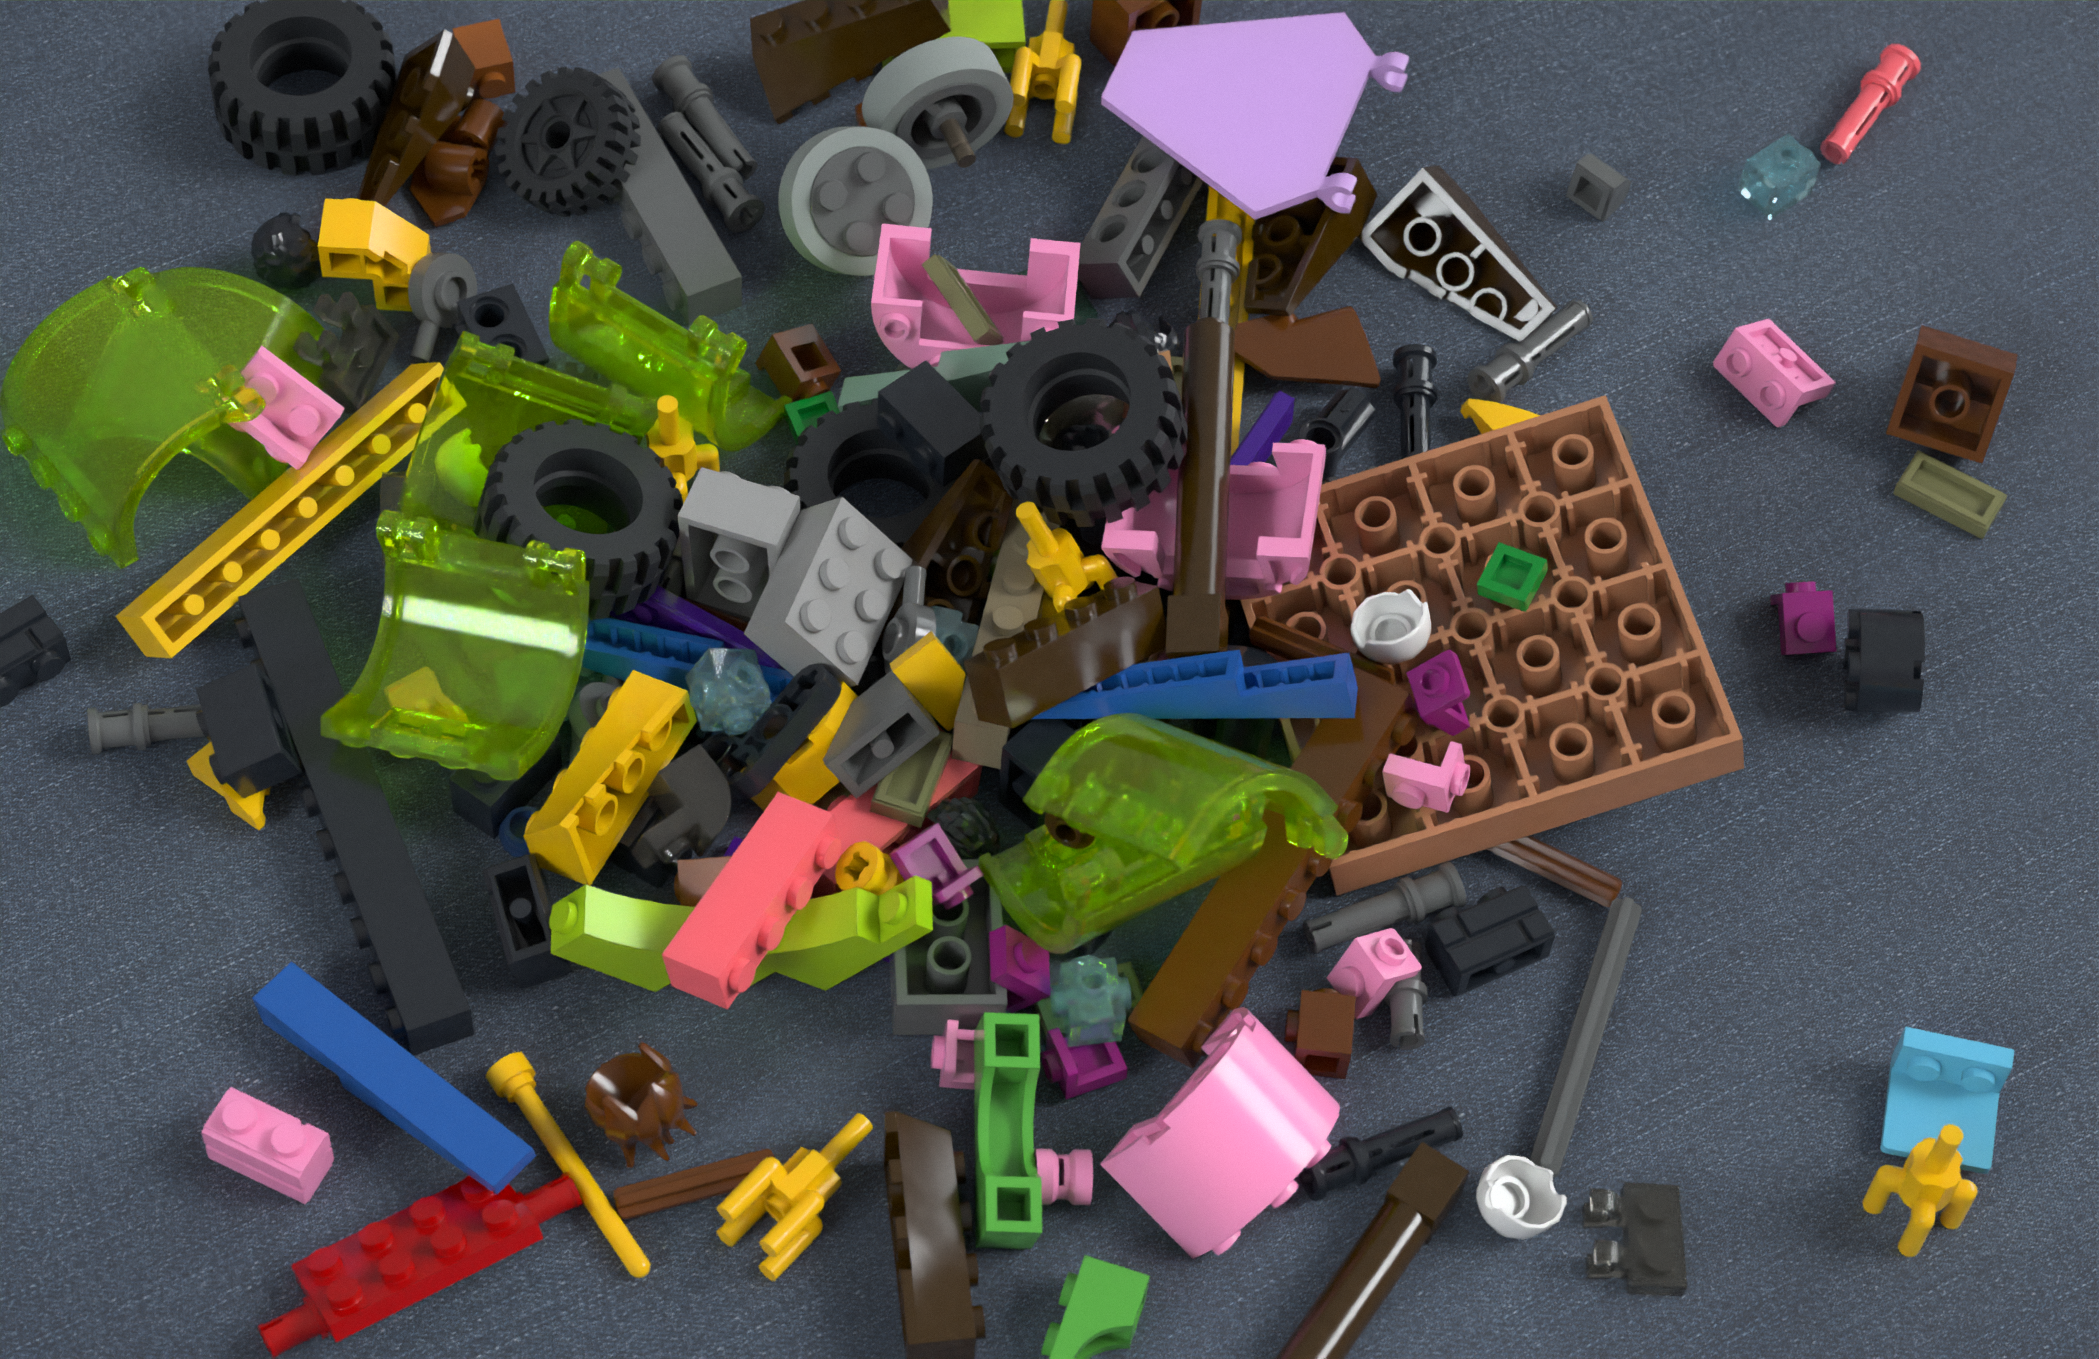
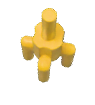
[1004,0,1081,144]
[645,395,720,504]
[1016,502,1118,617]
[716,1113,873,1281]
[1862,1124,1977,1257]

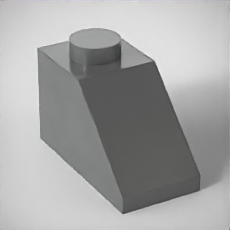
[823,671,941,799]

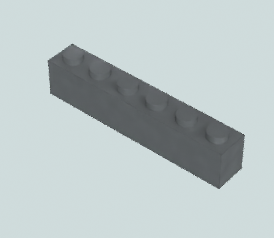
[597,67,742,326]

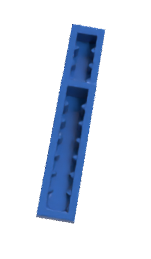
[514,607,794,725]
[1031,649,1358,719]
[252,961,536,1195]

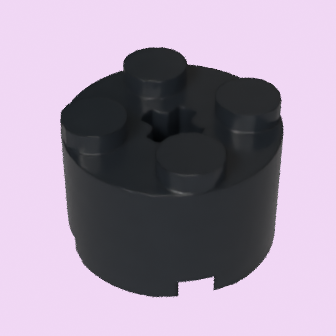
[1843,608,1925,713]

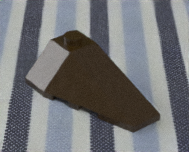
[356,29,475,207]

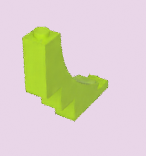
[549,875,933,992]

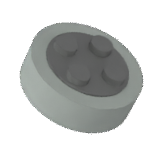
[862,37,1013,169]
[778,126,933,276]

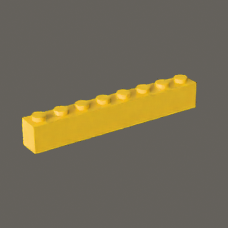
[115,362,468,658]

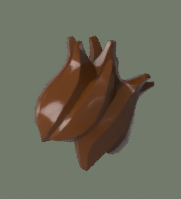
[584,1042,698,1168]

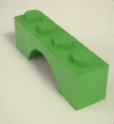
[974,1012,1042,1249]
[1041,1255,1150,1359]

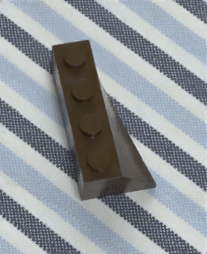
[750,0,951,125]
[964,577,1167,728]
[883,1111,985,1359]

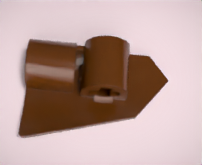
[410,99,508,227]
[1234,306,1380,388]

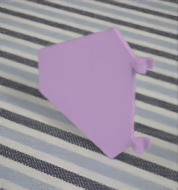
[1101,12,1409,220]

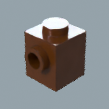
[1284,988,1356,1079]

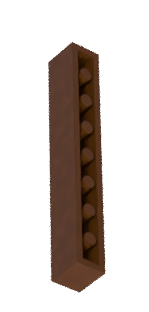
[1127,667,1419,1069]

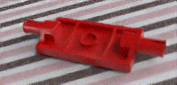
[257,1172,582,1359]

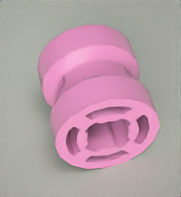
[1034,1149,1093,1206]

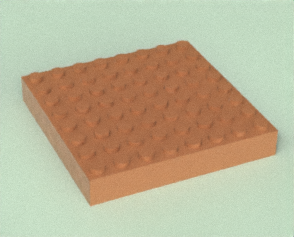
[1238,395,1744,896]

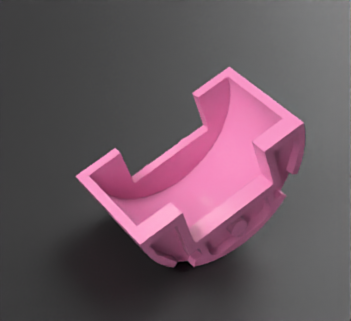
[871,224,1080,369]
[1101,439,1326,600]
[1100,1007,1340,1259]

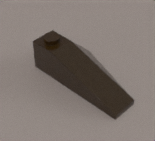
[1244,157,1378,316]
[1358,165,1558,341]
[875,459,1013,668]

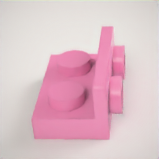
[1713,319,1836,427]
[216,345,344,470]

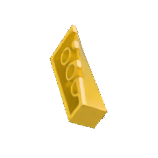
[523,670,697,886]

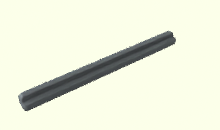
[1529,897,1642,1178]

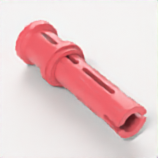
[1820,44,1921,164]

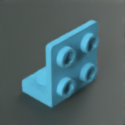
[1880,1027,2014,1174]

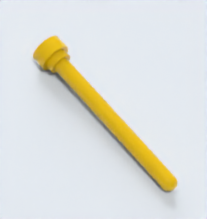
[486,1052,650,1278]

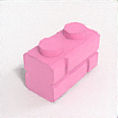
[201,1087,334,1204]

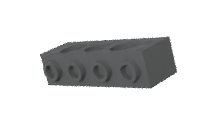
[1078,136,1203,299]

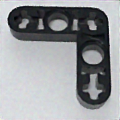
[675,663,842,800]

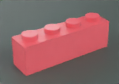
[811,725,982,899]
[662,792,842,1010]

